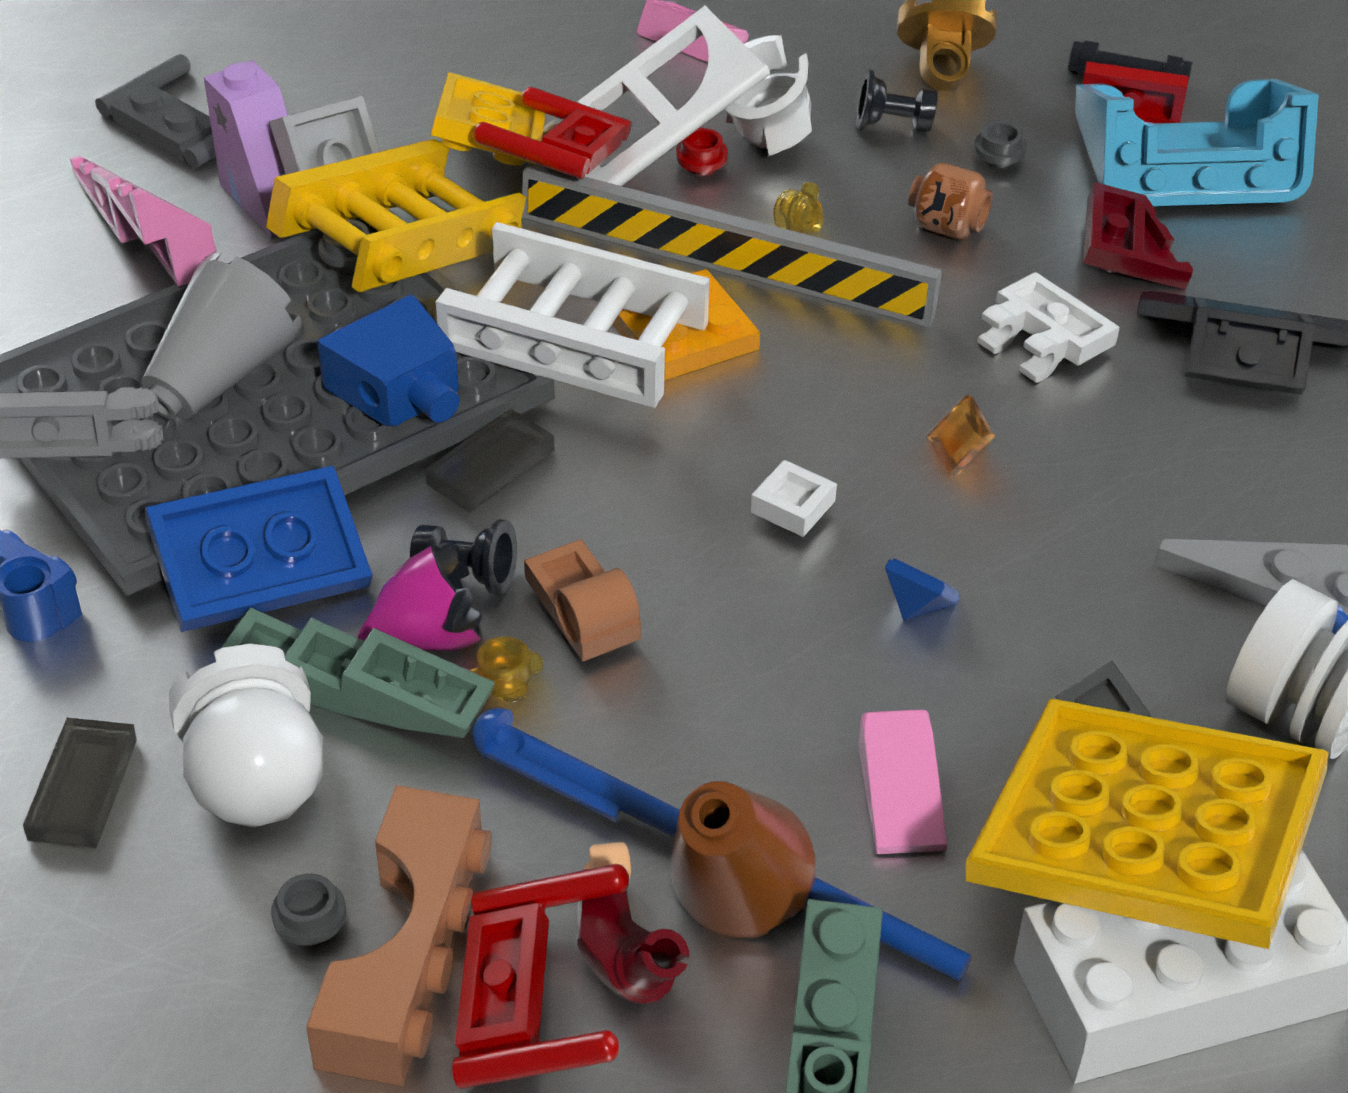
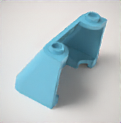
[1075,79,1319,206]

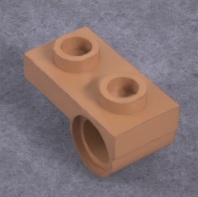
[524,539,641,662]

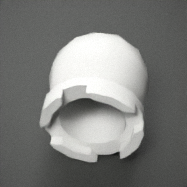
[168,644,323,828]

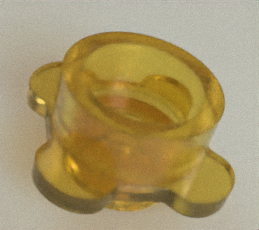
[773,182,824,234]
[469,636,543,703]

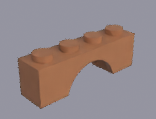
[306,785,492,1086]

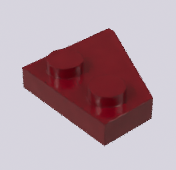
[1083,182,1193,290]

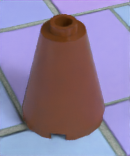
[671,781,816,938]

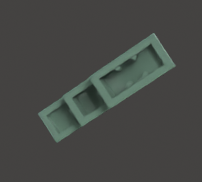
[220,607,495,738]

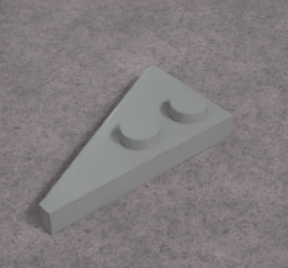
[1154,538,1348,615]

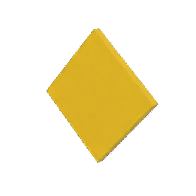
[966,699,1329,949]

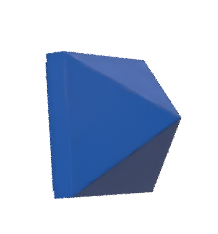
[885,558,961,621]

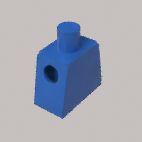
[317,294,460,426]

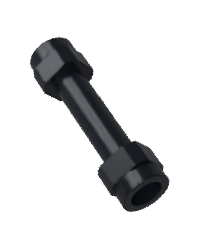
[1068,40,1193,87]

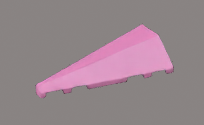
[70,156,218,287]

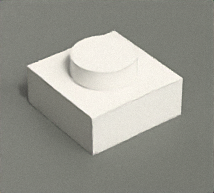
[750,460,837,537]

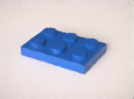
[145,465,373,632]

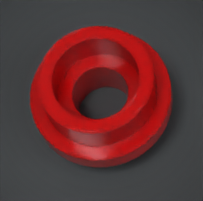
[676,128,728,175]

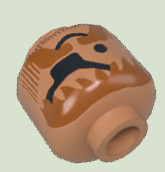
[908,162,993,241]

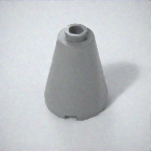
[141,252,302,419]

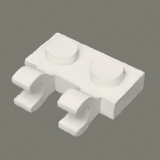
[977,272,1120,382]

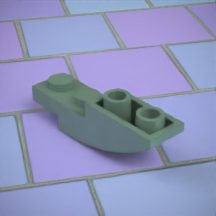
[786,899,883,1093]

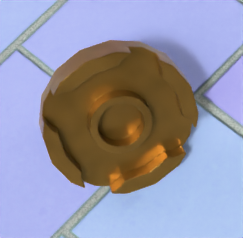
[897,0,997,91]

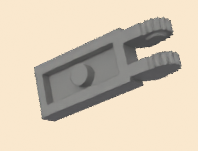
[0,387,164,458]

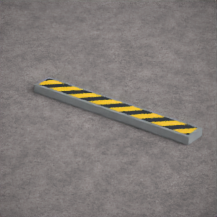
[522,163,942,327]

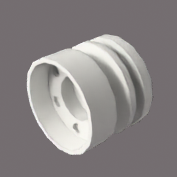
[1226,579,1348,759]

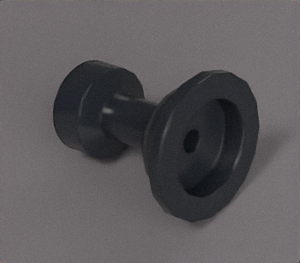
[856,68,938,132]
[410,519,517,596]

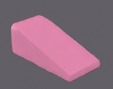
[858,710,947,854]

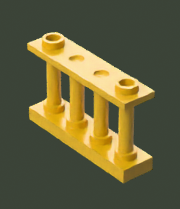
[266,138,527,292]

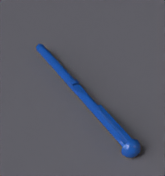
[472,708,972,981]

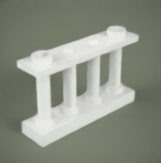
[436,222,710,408]

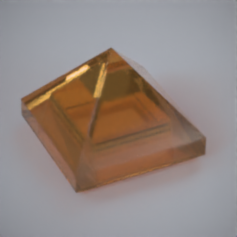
[927,394,995,477]

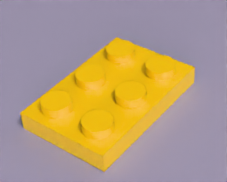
[431,72,545,166]

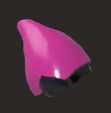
[357,543,483,651]

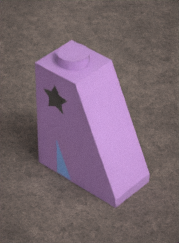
[204,60,288,238]

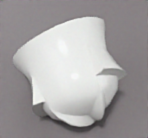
[724,35,812,156]

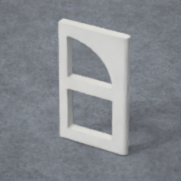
[543,6,770,186]

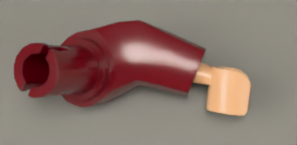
[577,842,689,1004]

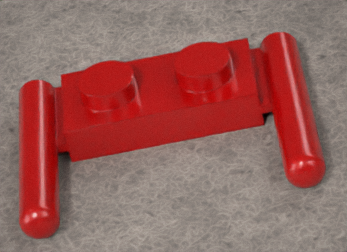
[473,87,632,179]
[452,864,629,1089]

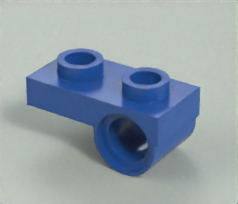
[0,529,82,642]

